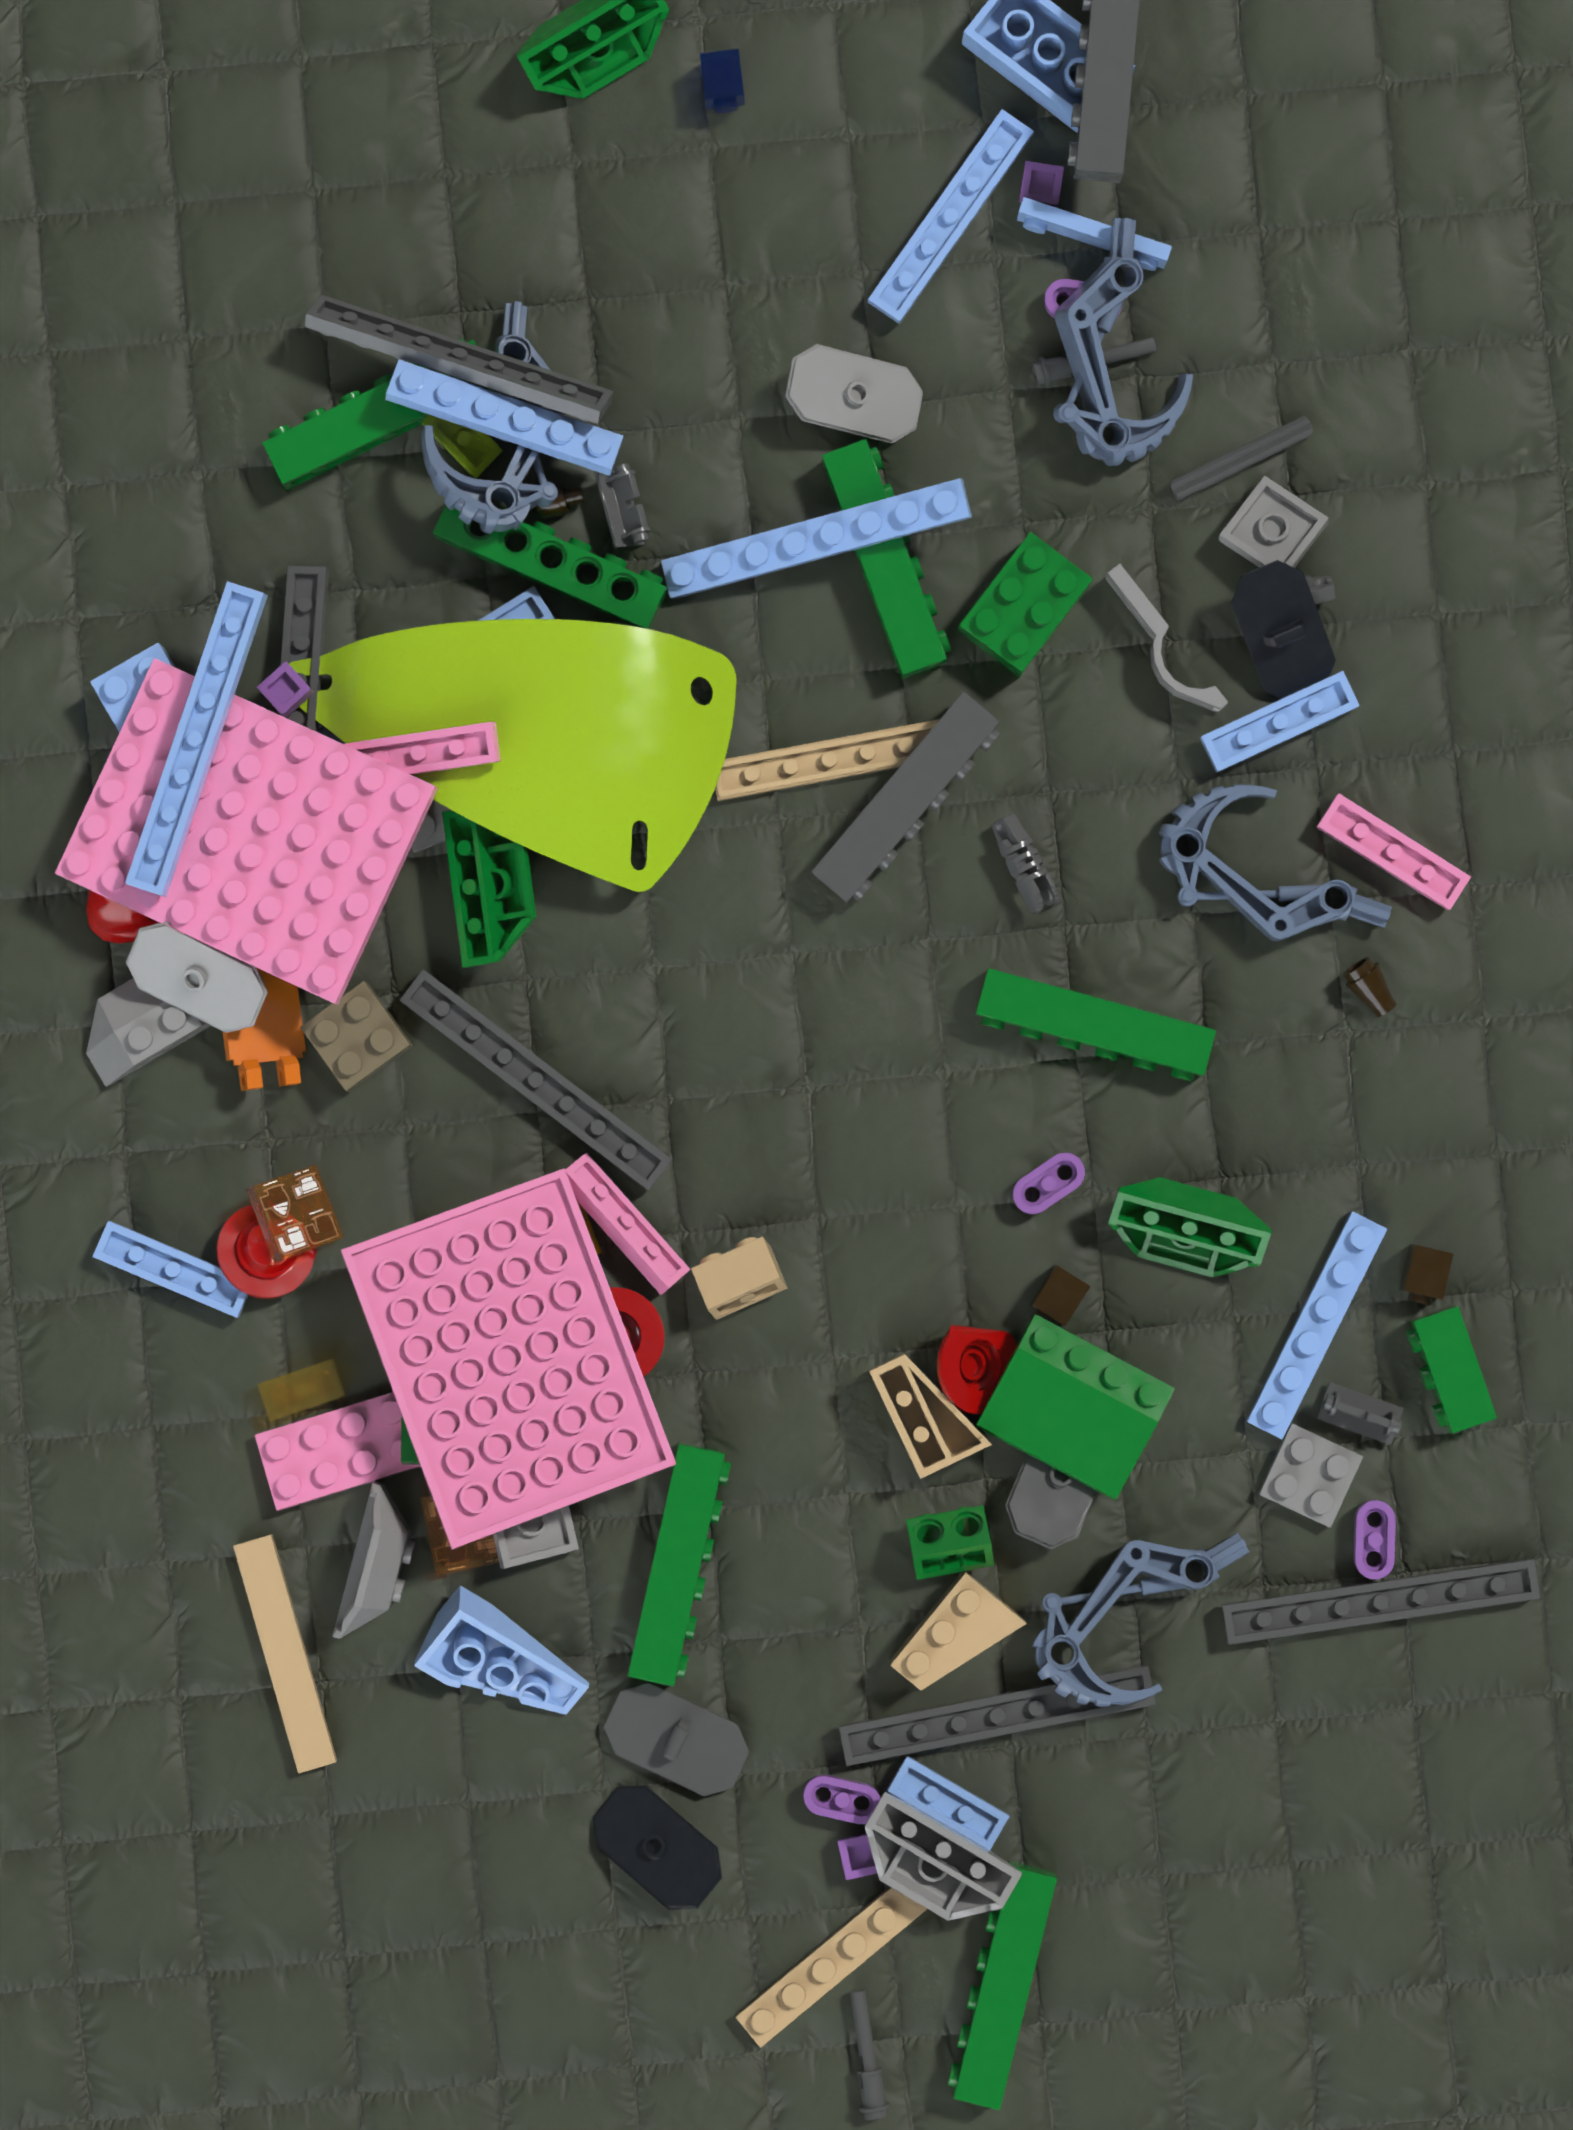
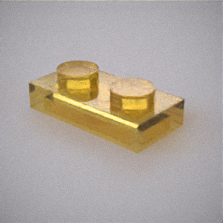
[257,1358,346,1421]

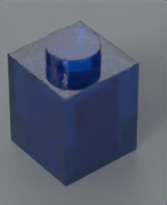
[700,49,745,113]

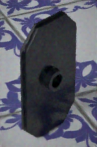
[1231,560,1336,699]
[593,1785,722,1910]

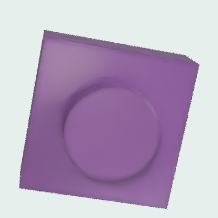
[1019,161,1064,208]
[257,661,314,718]
[837,1833,877,1880]

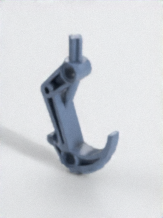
[1053,218,1193,466]
[421,301,563,534]
[1159,784,1392,942]
[1031,1532,1250,1707]

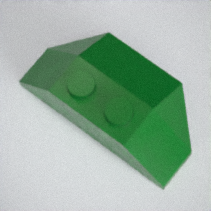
[516,0,669,99]
[442,810,536,968]
[1108,1177,1272,1278]

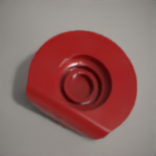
[216,1201,317,1299]
[610,1287,665,1377]
[937,1325,1016,1414]

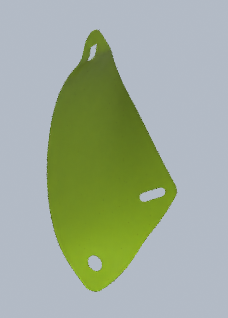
[289,619,737,892]

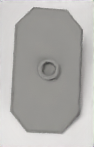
[785,344,923,444]
[126,922,268,1033]

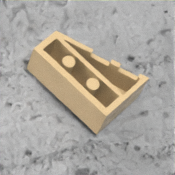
[869,1353,992,1479]
[889,1571,1027,1690]

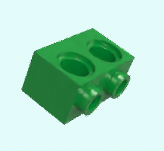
[906,1505,994,1580]

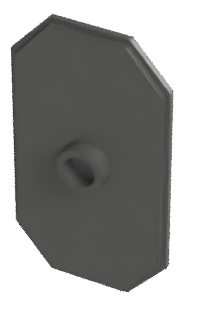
[1005,1454,1096,1550]
[604,1683,750,1796]

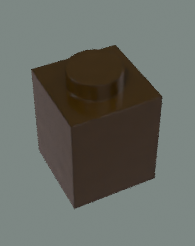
[1399,1244,1454,1305]
[1030,1265,1090,1326]

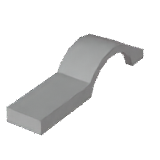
[1105,564,1228,713]

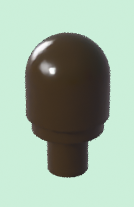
[531,484,585,519]

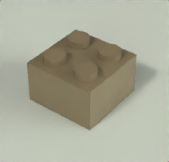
[300,981,414,1092]

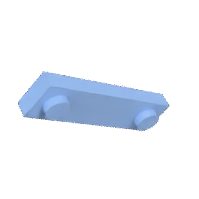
[1017,197,1172,271]
[1200,671,1359,773]
[93,1221,248,1318]

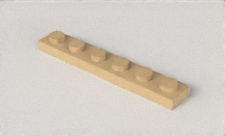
[735,1887,927,2048]

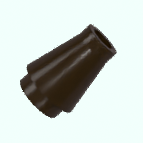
[1343,957,1397,1017]

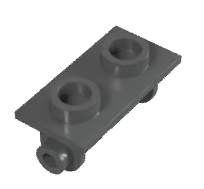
[595,464,651,548]
[1317,1382,1404,1445]

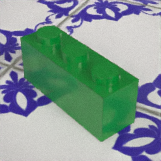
[1406,1305,1497,1434]

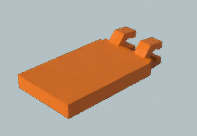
[223,967,306,1091]

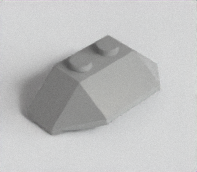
[86,978,211,1087]
[332,1481,415,1639]
[865,1792,1022,1921]

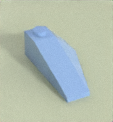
[414,1585,589,1715]

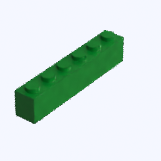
[262,339,494,491]
[822,439,951,680]
[975,968,1216,1082]
[628,1442,731,1687]
[947,1861,1057,2111]

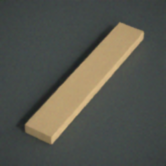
[715,719,940,801]
[233,1534,337,1773]

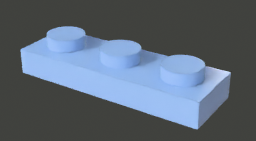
[887,1755,1010,1851]

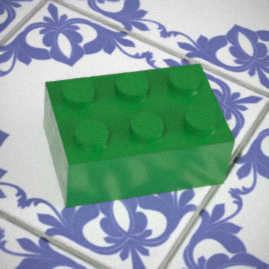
[958,531,1093,678]

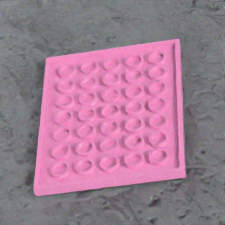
[55,658,438,1005]
[341,1168,676,1550]

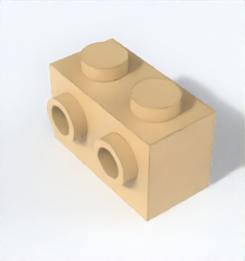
[691,1236,788,1320]

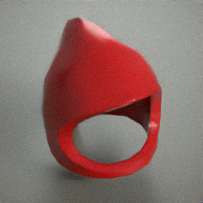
[86,890,160,944]

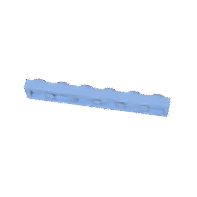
[868,109,1034,324]
[385,359,623,476]
[1246,1211,1387,1439]

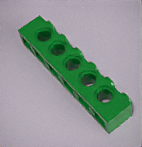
[433,505,667,630]

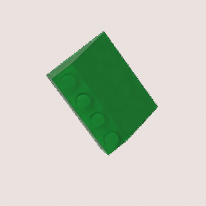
[975,1314,1175,1500]

